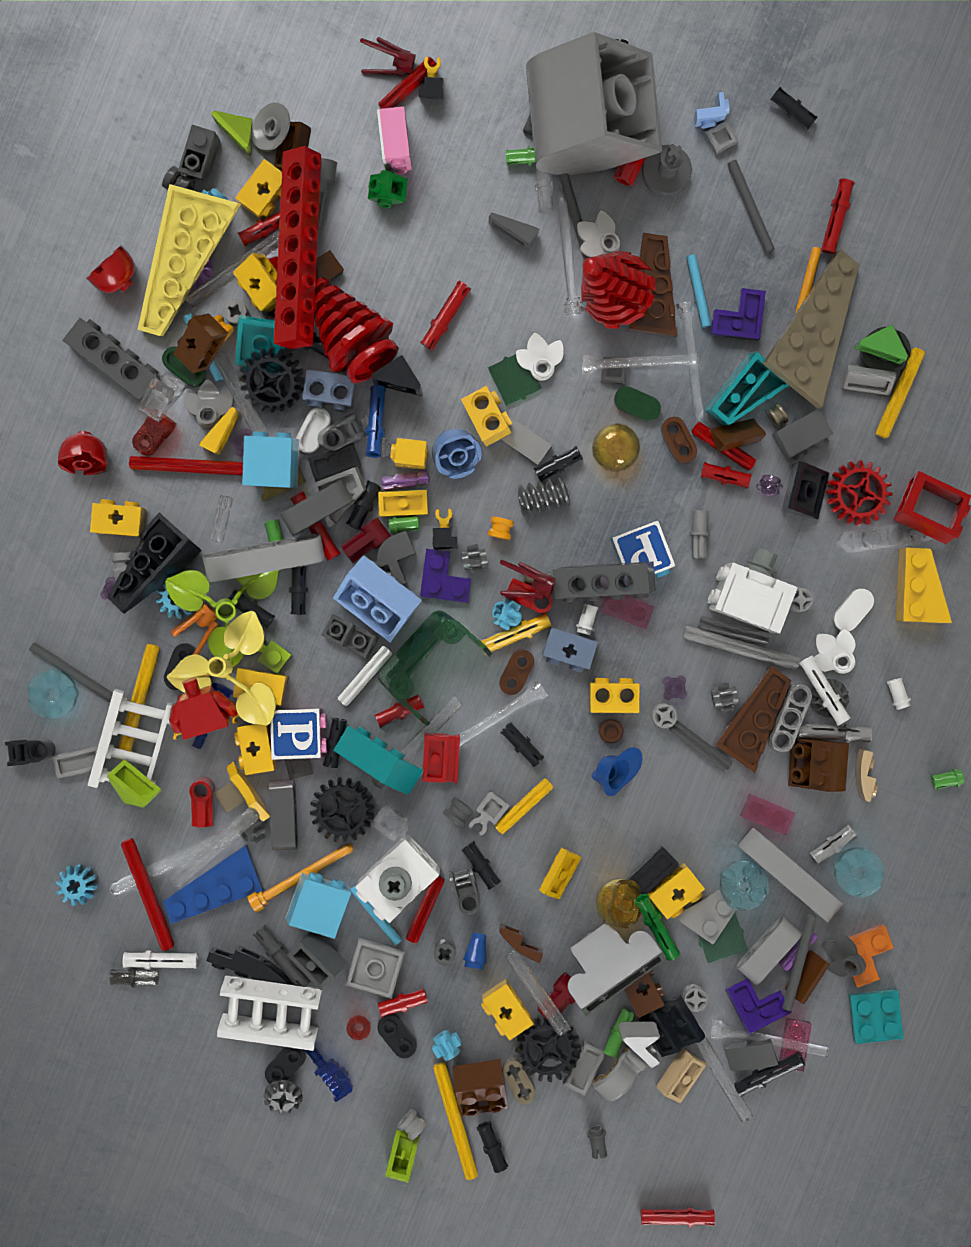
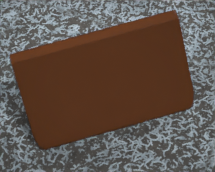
[274,122,311,171]
[709,418,766,452]
[785,950,830,1004]

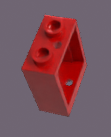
[893,471,971,545]

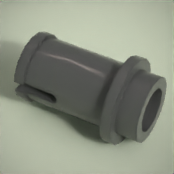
[587,1125,607,1159]

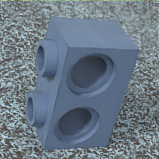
[302,369,357,412]

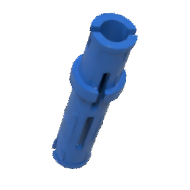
[365,385,386,458]

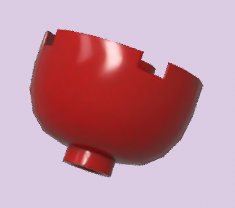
[86,245,135,293]
[58,431,108,475]

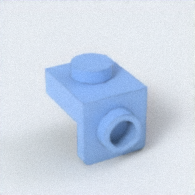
[693,92,729,129]

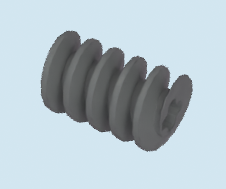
[517,477,570,515]

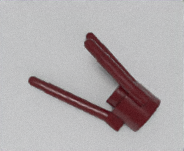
[360,37,416,78]
[500,560,556,600]

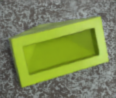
[211,110,252,156]
[107,759,161,808]

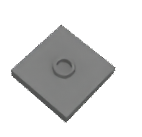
[345,937,405,999]

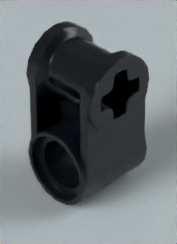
[5,738,55,766]

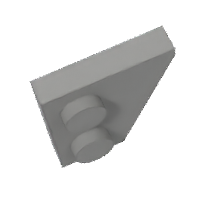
[312,466,366,528]
[675,890,740,944]

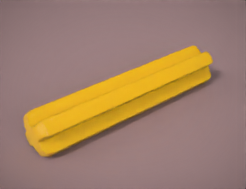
[494,778,553,834]

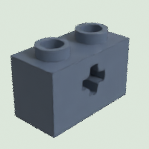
[542,627,598,673]

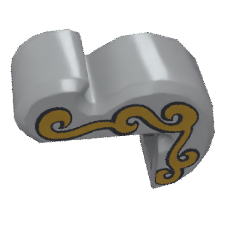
[592,1046,647,1102]

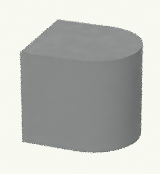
[526,32,662,175]

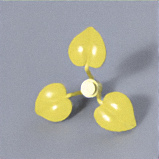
[167,611,276,726]

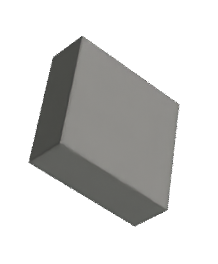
[705,120,738,155]

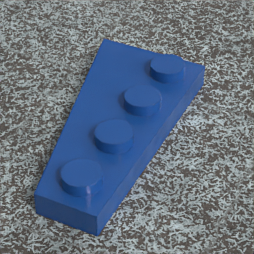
[163,844,263,924]

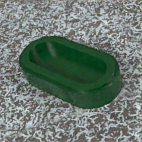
[162,346,206,387]
[614,386,661,421]

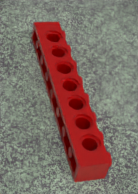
[274,146,321,349]

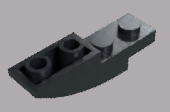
[206,945,295,986]

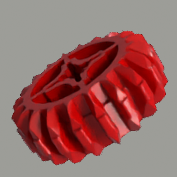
[825,460,893,526]

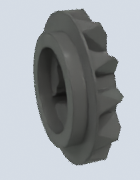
[810,679,849,717]
[264,1080,303,1114]

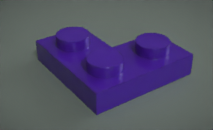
[711,288,766,341]
[420,548,471,603]
[725,979,792,1034]

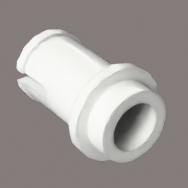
[575,604,598,636]
[887,677,911,710]

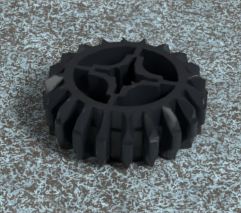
[239,346,305,413]
[310,777,376,843]
[515,1016,581,1082]

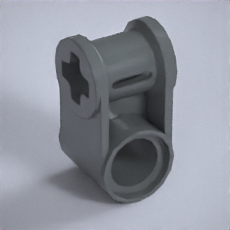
[317,412,366,450]
[448,865,480,915]

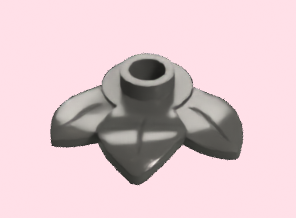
[822,933,866,977]

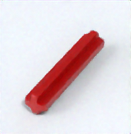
[378,57,437,109]
[691,422,756,470]
[406,876,445,944]

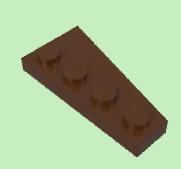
[629,233,678,337]
[714,666,792,773]

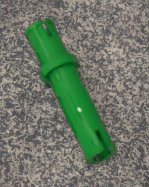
[634,894,680,961]

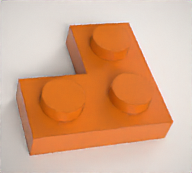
[849,924,894,988]

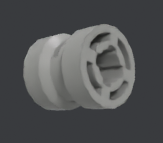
[112,552,131,578]

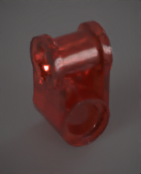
[132,408,177,456]

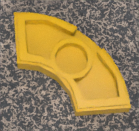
[227,761,270,821]

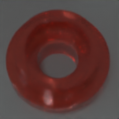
[346,1015,371,1040]

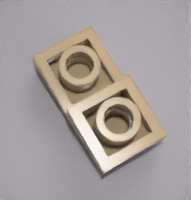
[855,748,878,802]

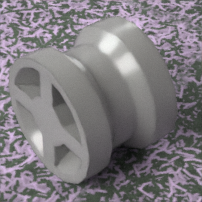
[222,298,250,326]
[790,587,813,612]
[651,703,677,728]
[682,984,708,1012]
[397,1108,427,1141]

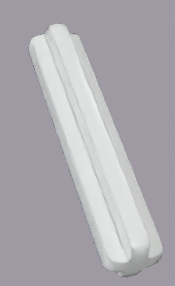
[338,646,392,706]

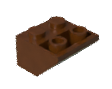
[788,738,849,792]
[452,1059,509,1117]

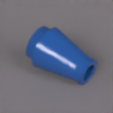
[463,932,487,969]

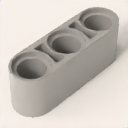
[768,684,812,752]
[736,916,802,985]

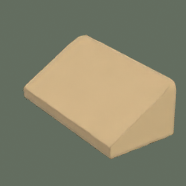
[656,1048,707,1104]

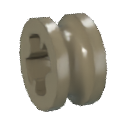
[766,404,789,428]

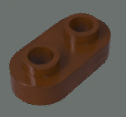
[661,417,697,463]
[499,649,534,695]

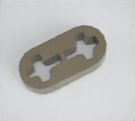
[503,1057,535,1104]

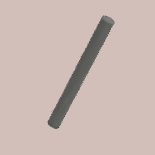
[728,160,775,253]
[559,173,590,261]
[29,642,113,702]
[782,914,817,1011]

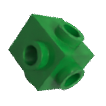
[368,170,408,208]

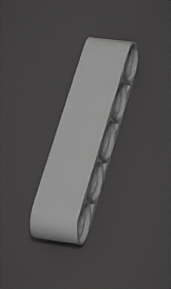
[202,534,325,582]
[737,827,844,922]

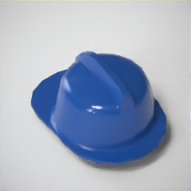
[592,747,643,796]

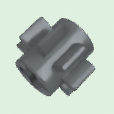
[461,544,488,574]
[711,682,739,713]
[237,812,268,843]

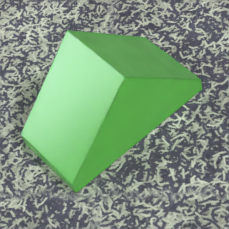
[854,324,908,364]

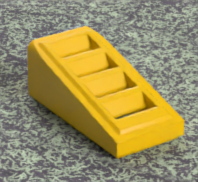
[199,407,240,455]

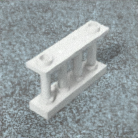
[87,689,172,788]
[217,976,322,1051]

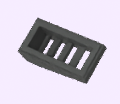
[489,212,539,250]

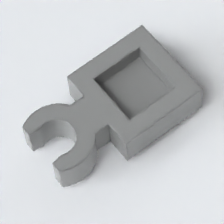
[469,790,510,836]

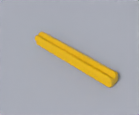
[876,347,925,439]

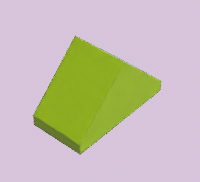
[385,1130,420,1183]

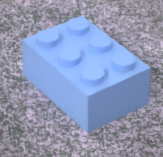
[333,555,422,643]

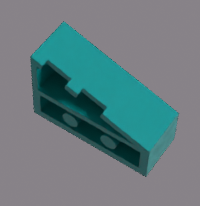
[704,352,789,425]
[333,725,423,795]

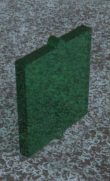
[488,354,542,406]
[698,913,748,963]

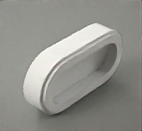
[296,407,331,454]
[833,589,874,631]

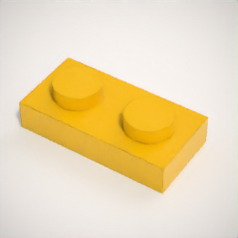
[378,490,428,517]
[539,847,582,900]

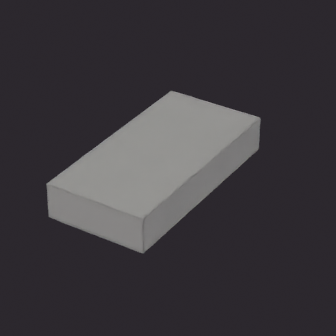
[841,365,896,396]
[500,418,552,466]
[52,746,106,779]
[563,1040,606,1096]

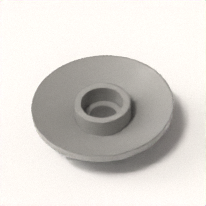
[252,102,290,151]

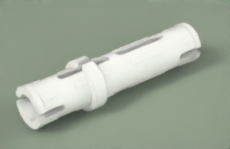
[799,655,851,726]
[123,950,198,970]

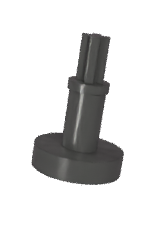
[642,144,692,196]

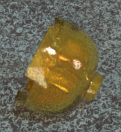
[591,423,640,472]
[596,878,641,929]

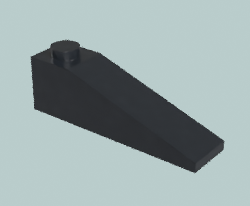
[108,512,202,614]

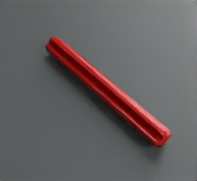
[129,456,243,476]
[121,838,174,951]

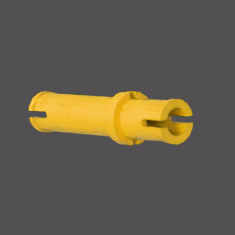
[480,613,552,655]

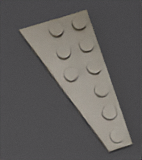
[762,249,859,408]

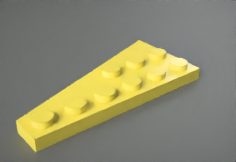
[137,184,241,336]

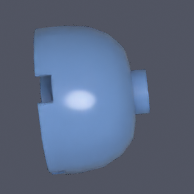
[432,428,482,479]

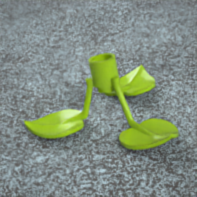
[165,570,279,668]

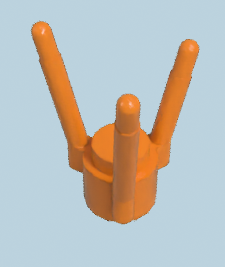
[170,603,219,655]

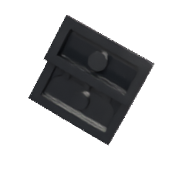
[637,995,706,1057]

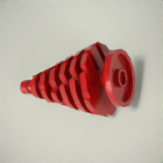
[581,251,656,329]
[314,274,399,383]

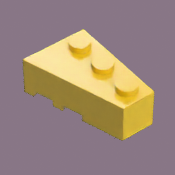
[896,548,952,623]

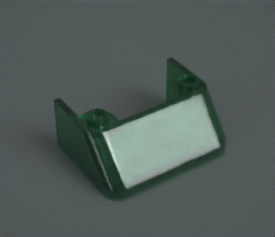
[378,610,493,726]

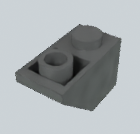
[178,125,220,180]

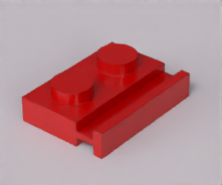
[422,733,460,783]

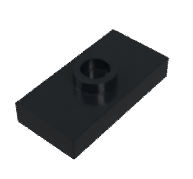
[308,443,362,482]
[627,846,679,894]

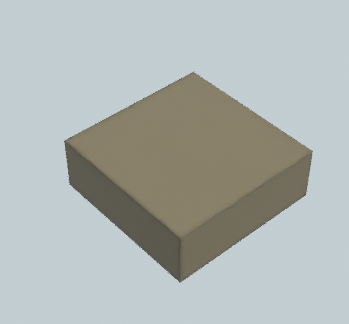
[214,781,245,813]

